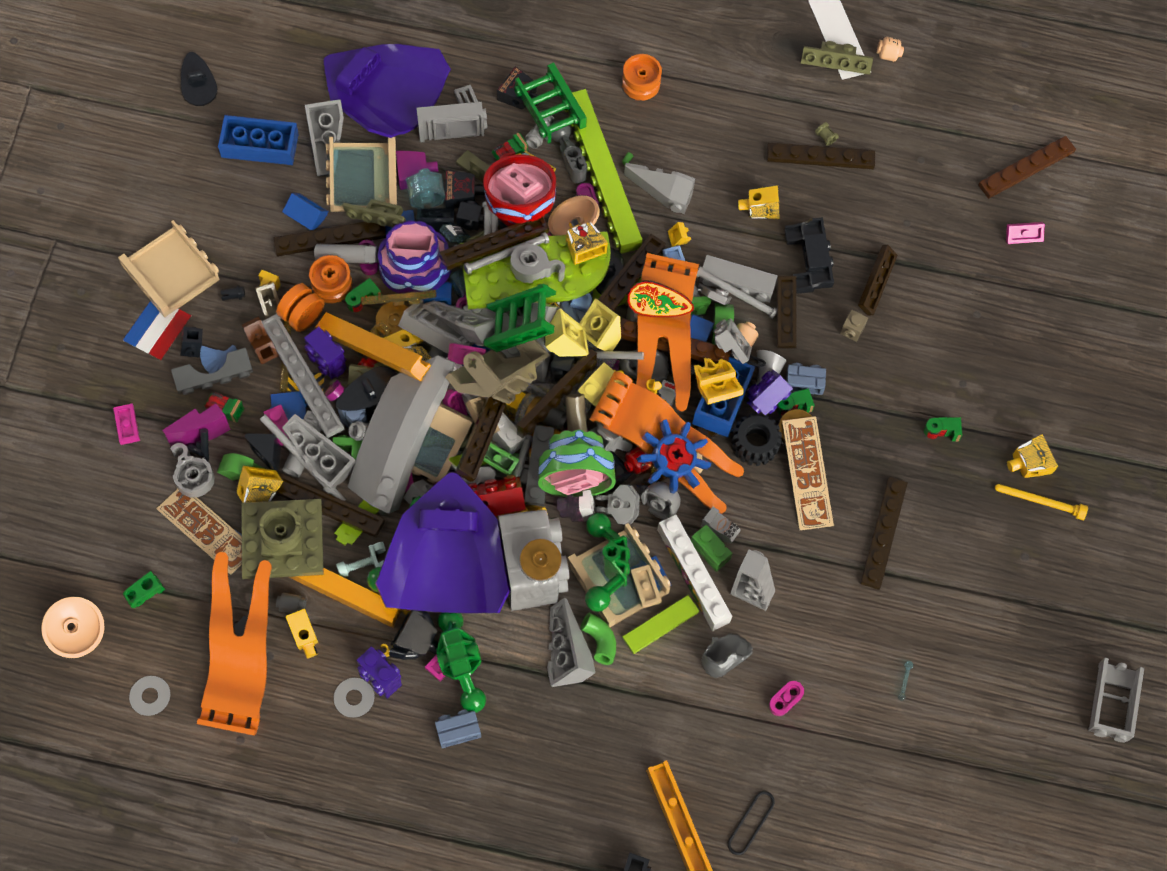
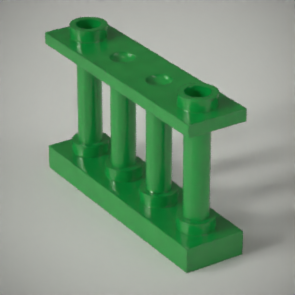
[514,62,587,144]
[484,284,556,352]

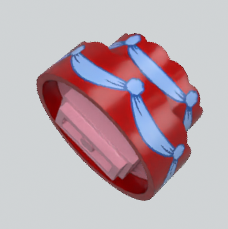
[483,154,556,226]

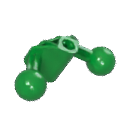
[585,513,630,612]
[437,612,486,713]

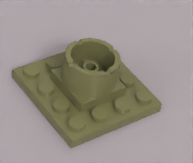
[242,499,324,579]

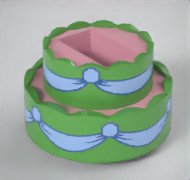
[538,430,616,497]

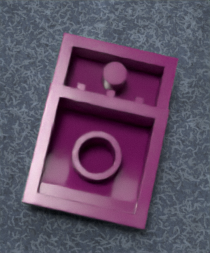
[162,404,231,446]

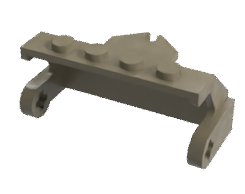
[445,326,550,404]

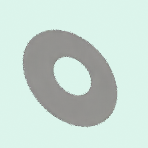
[129,676,170,716]
[334,678,374,717]

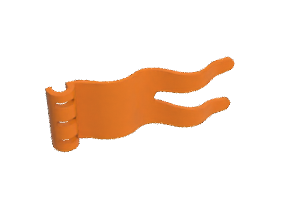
[636,253,699,411]
[589,371,744,514]
[197,552,272,736]

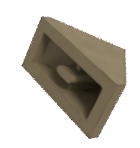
[255,282,281,319]

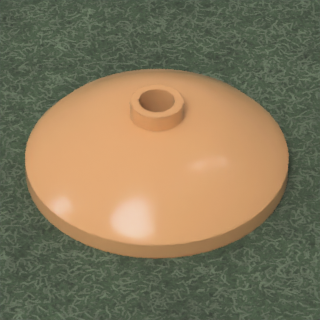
[548,196,600,236]
[41,597,104,658]

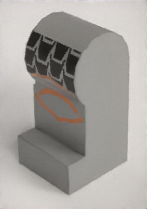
[701,506,741,544]

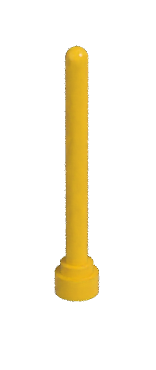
[995,484,1088,521]

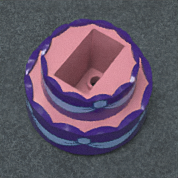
[378,221,451,296]

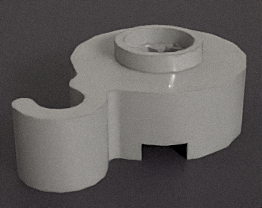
[510,244,565,283]
[170,443,215,497]

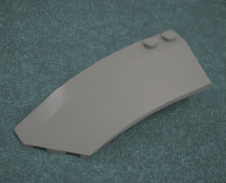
[348,355,456,513]

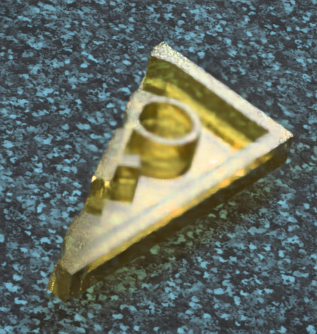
[361,290,436,306]

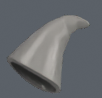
[747,350,786,391]

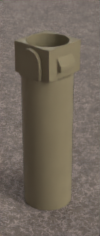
[565,394,587,432]

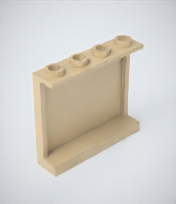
[118,220,220,318]

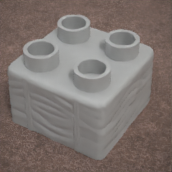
[498,510,569,611]

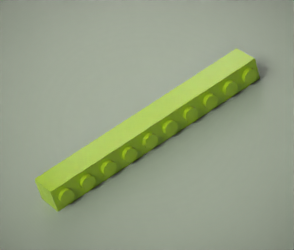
[565,89,642,254]

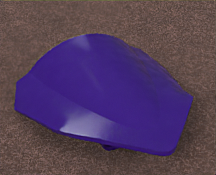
[324,44,451,138]
[375,472,510,613]

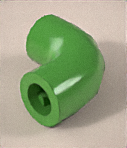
[580,612,617,665]

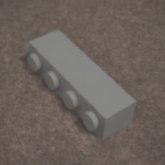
[699,255,778,303]

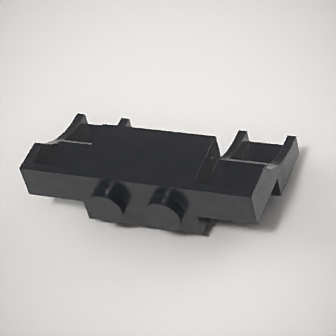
[784,217,834,294]

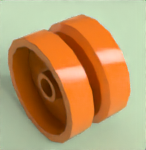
[622,54,662,100]
[309,255,353,303]
[276,283,325,332]

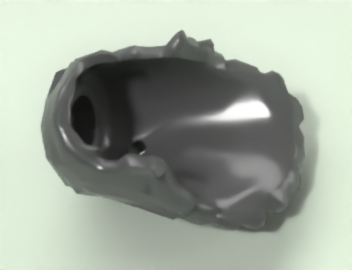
[618,350,669,384]
[701,633,753,678]

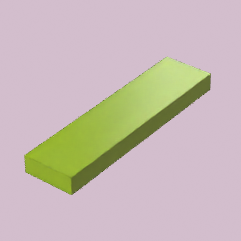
[622,595,699,655]

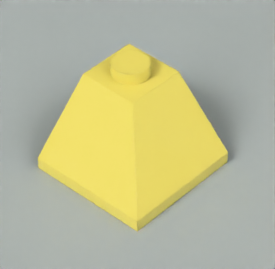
[579,298,621,351]
[545,309,589,356]
[578,362,625,411]

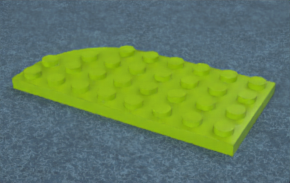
[460,231,611,310]

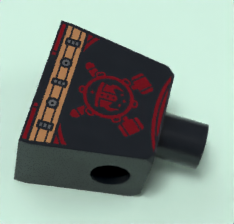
[497,66,539,110]
[445,170,485,208]

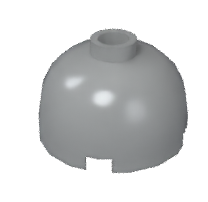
[641,481,681,520]

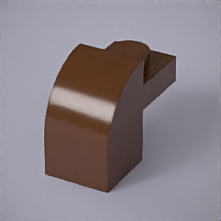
[242,316,279,364]

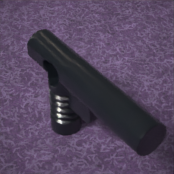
[187,428,209,463]

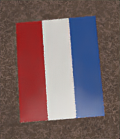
[123,301,192,360]

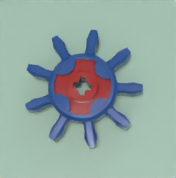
[637,419,711,493]

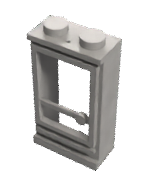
[417,102,487,142]
[398,299,475,354]
[1088,658,1144,742]

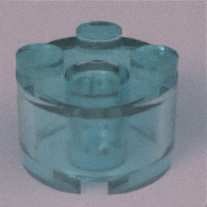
[406,168,445,208]

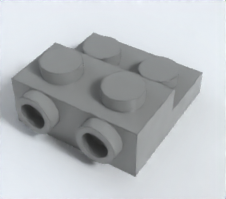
[713,318,752,364]

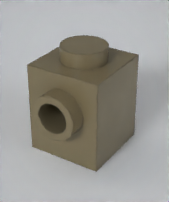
[840,310,868,342]

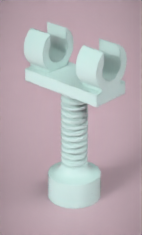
[336,542,386,578]

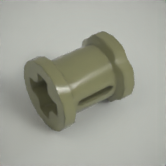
[815,122,839,146]

